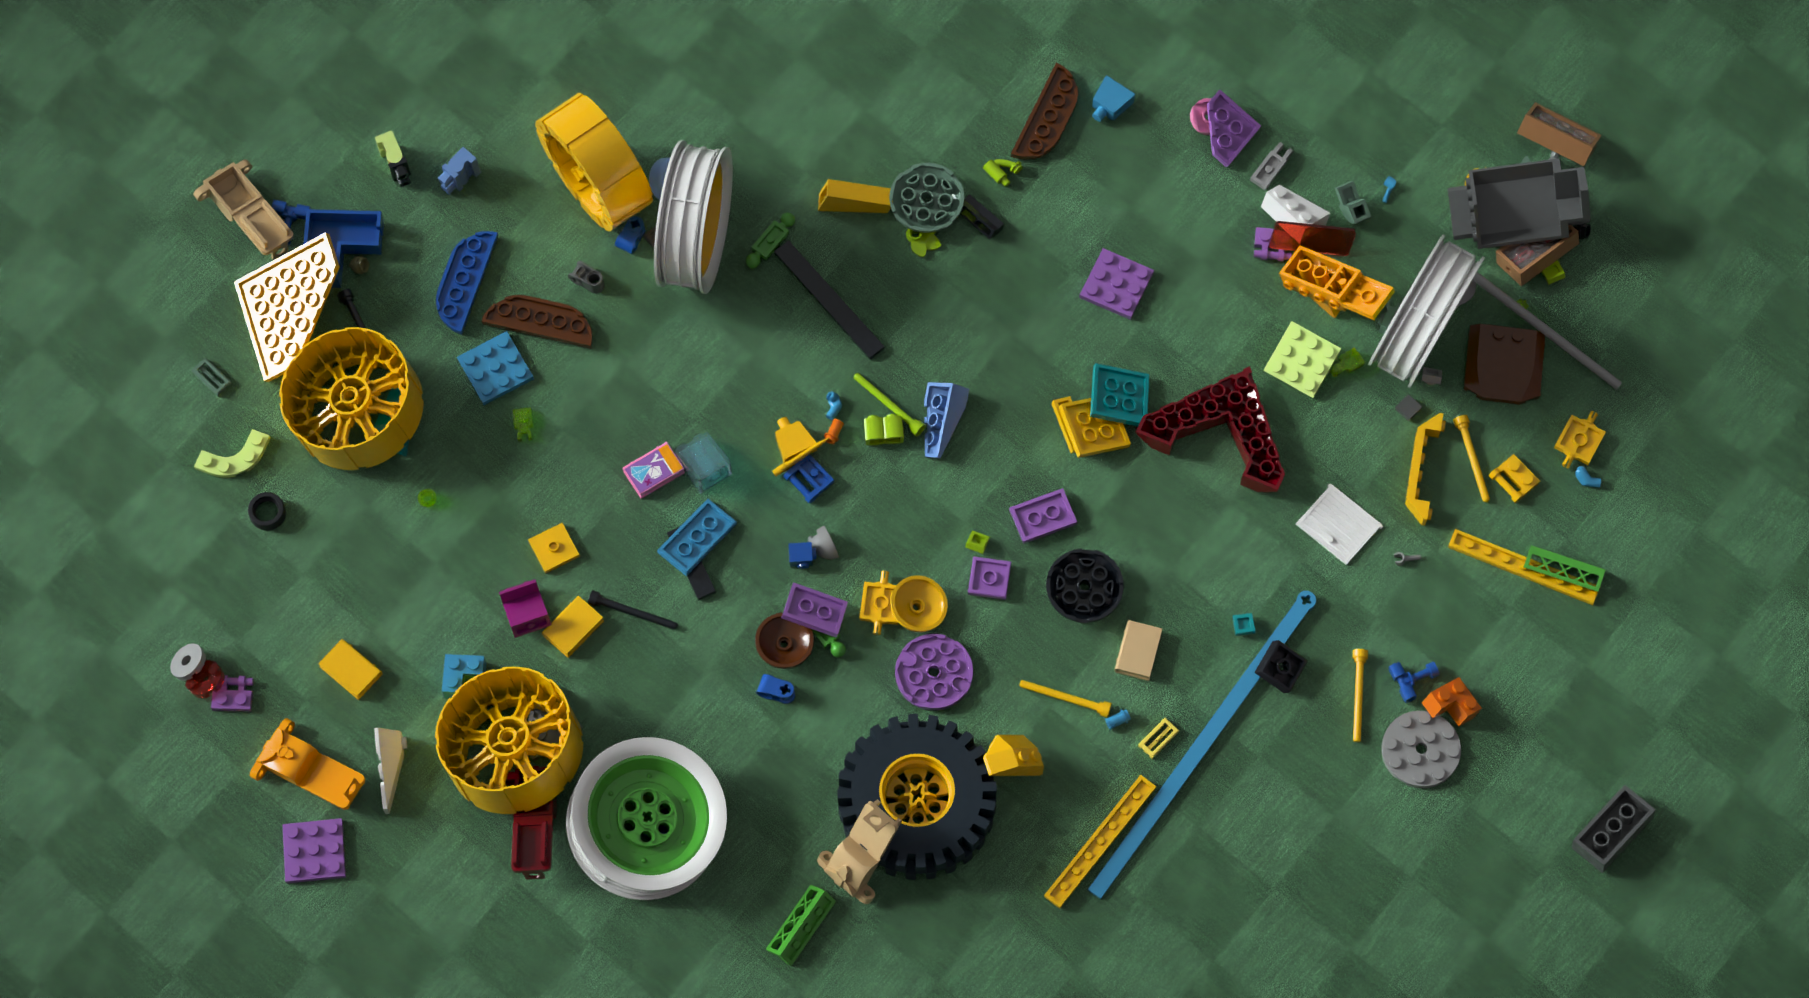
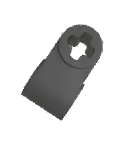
[568,260,605,293]

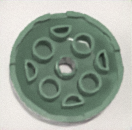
[889,163,964,233]

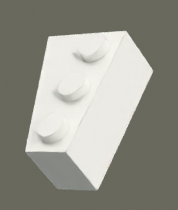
[1261,185,1331,243]

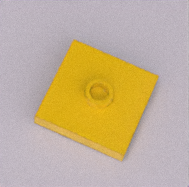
[528,523,580,574]

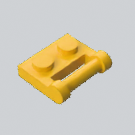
[1488,454,1540,503]

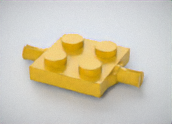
[1554,411,1606,468]
[859,571,898,635]

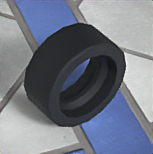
[248,492,286,531]

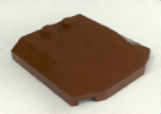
[1463,324,1545,405]

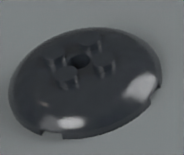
[1046,548,1124,623]

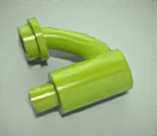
[983,159,1023,187]

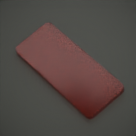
[1269,221,1356,256]

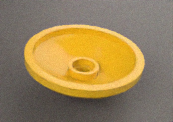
[890,575,948,632]

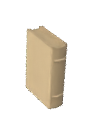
[1114,620,1162,681]

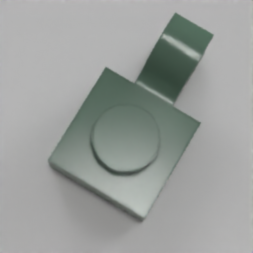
[1378,299,1400,334]

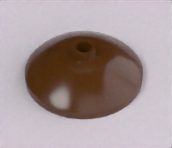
[755,613,814,669]

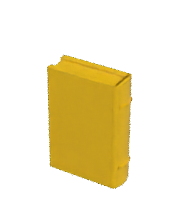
[542,596,604,658]
[318,639,382,700]

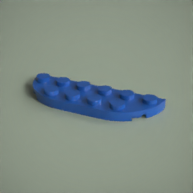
[436,231,499,335]

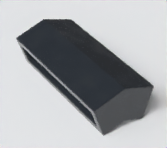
[960,194,1004,239]

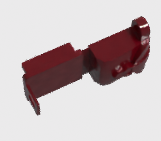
[506,766,557,880]

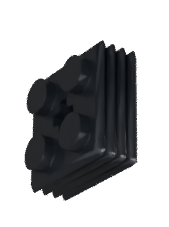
[1255,640,1308,693]

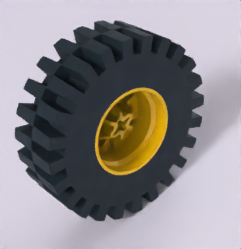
[837,714,997,880]

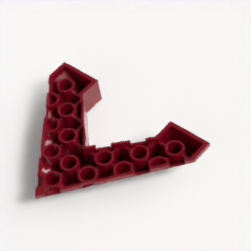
[1136,366,1285,492]

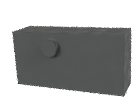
[1572,785,1656,873]

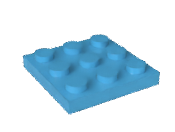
[457,331,534,405]

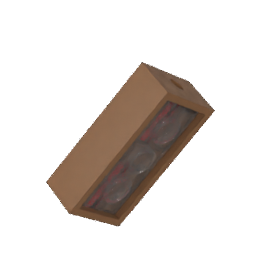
[1517,102,1602,166]
[1496,225,1579,286]

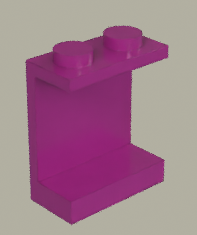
[499,579,551,638]

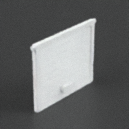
[1296,484,1383,565]

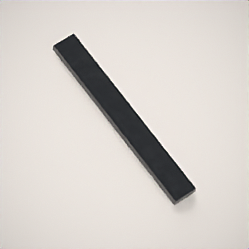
[774,240,884,360]

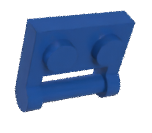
[783,454,834,504]

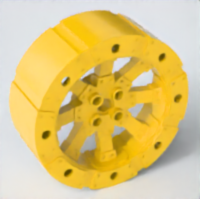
[535,93,653,231]
[279,327,424,470]
[435,667,583,814]

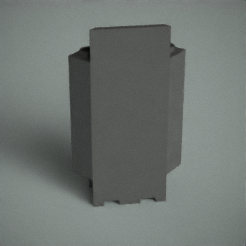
[1447,158,1591,249]

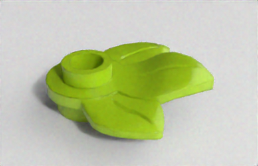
[906,228,941,257]

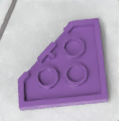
[1207,90,1261,167]

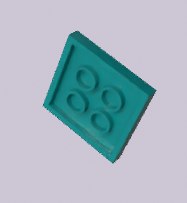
[1090,363,1149,426]

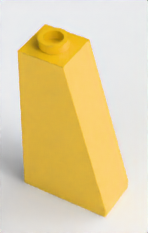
[818,179,893,213]

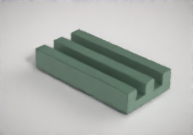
[191,358,232,397]

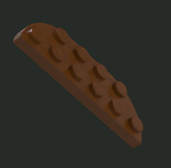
[1011,63,1078,160]
[481,295,592,349]

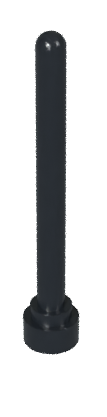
[337,289,382,369]
[588,590,678,629]

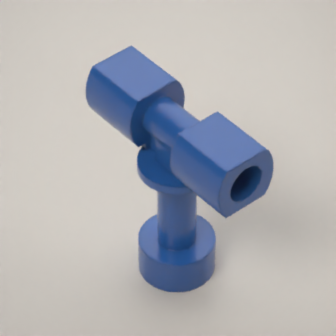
[272,200,311,245]
[1388,662,1440,703]

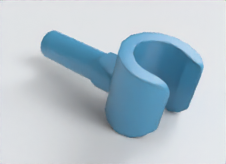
[1382,176,1396,203]

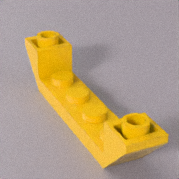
[1405,413,1446,526]

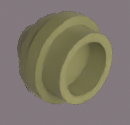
[349,256,369,274]

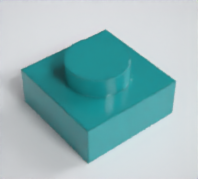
[1232,613,1255,636]

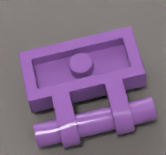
[1253,227,1293,262]
[211,675,254,712]

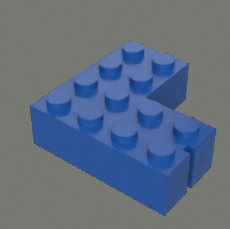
[303,209,384,288]

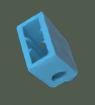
[1092,75,1135,122]

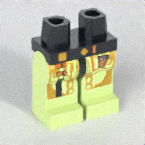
[375,130,411,187]

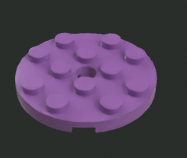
[895,634,973,710]

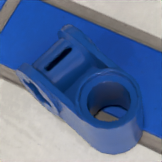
[615,216,645,254]
[756,674,795,704]

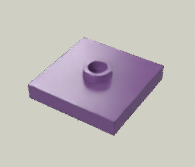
[968,556,1011,600]

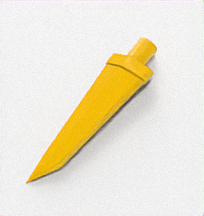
[772,437,830,477]

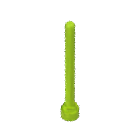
[854,373,926,437]

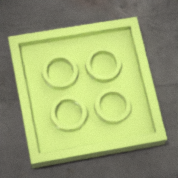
[1263,321,1342,398]

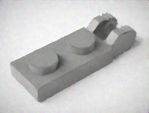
[1250,142,1293,190]

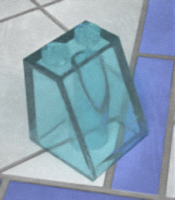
[675,432,732,494]

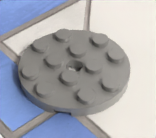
[1381,711,1461,788]

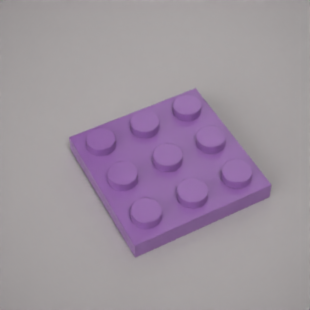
[1079,248,1154,320]
[282,818,346,884]

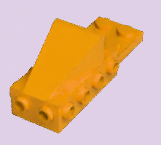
[1279,245,1395,320]

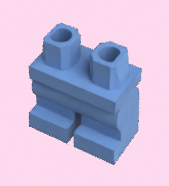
[438,147,481,194]

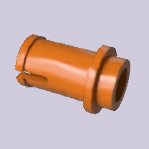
[824,419,844,444]

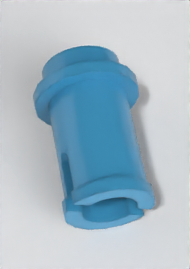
[1105,709,1131,730]

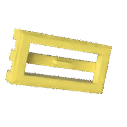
[1138,718,1179,759]

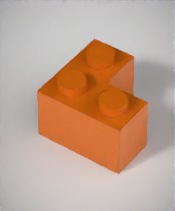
[1422,677,1482,726]

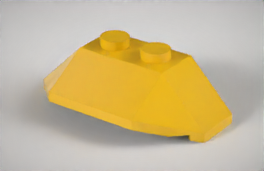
[983,735,1044,776]

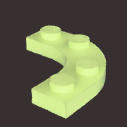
[194,429,271,478]

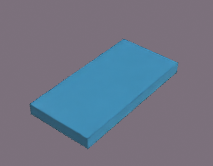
[657,499,737,576]

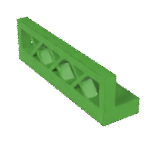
[1524,545,1605,592]
[766,885,836,966]

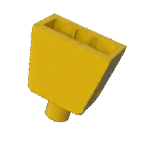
[775,417,817,462]

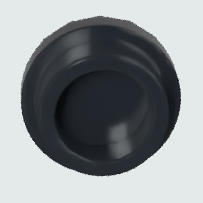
[1573,223,1591,240]

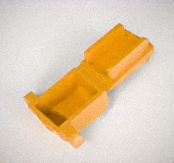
[250,718,365,810]

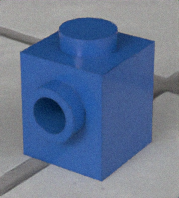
[788,542,816,569]

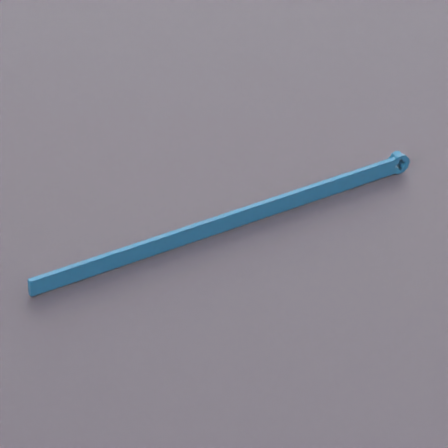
[1088,591,1316,899]

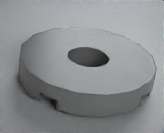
[170,643,206,681]

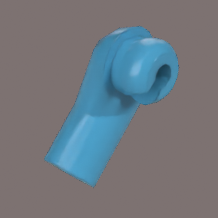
[826,391,842,421]
[1575,466,1601,488]

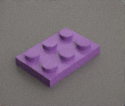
[1009,488,1077,544]
[781,582,848,637]

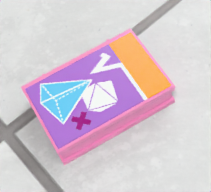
[622,442,685,499]

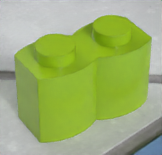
[864,414,904,446]

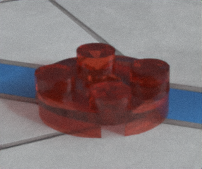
[185,660,225,699]

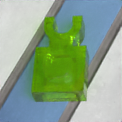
[512,407,534,442]

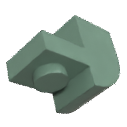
[1335,181,1371,224]

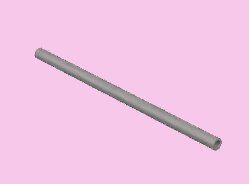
[1473,272,1622,390]

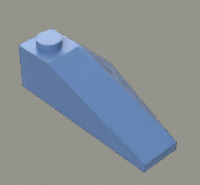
[924,382,969,458]

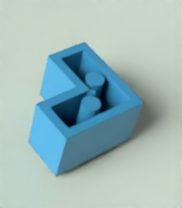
[442,654,487,699]

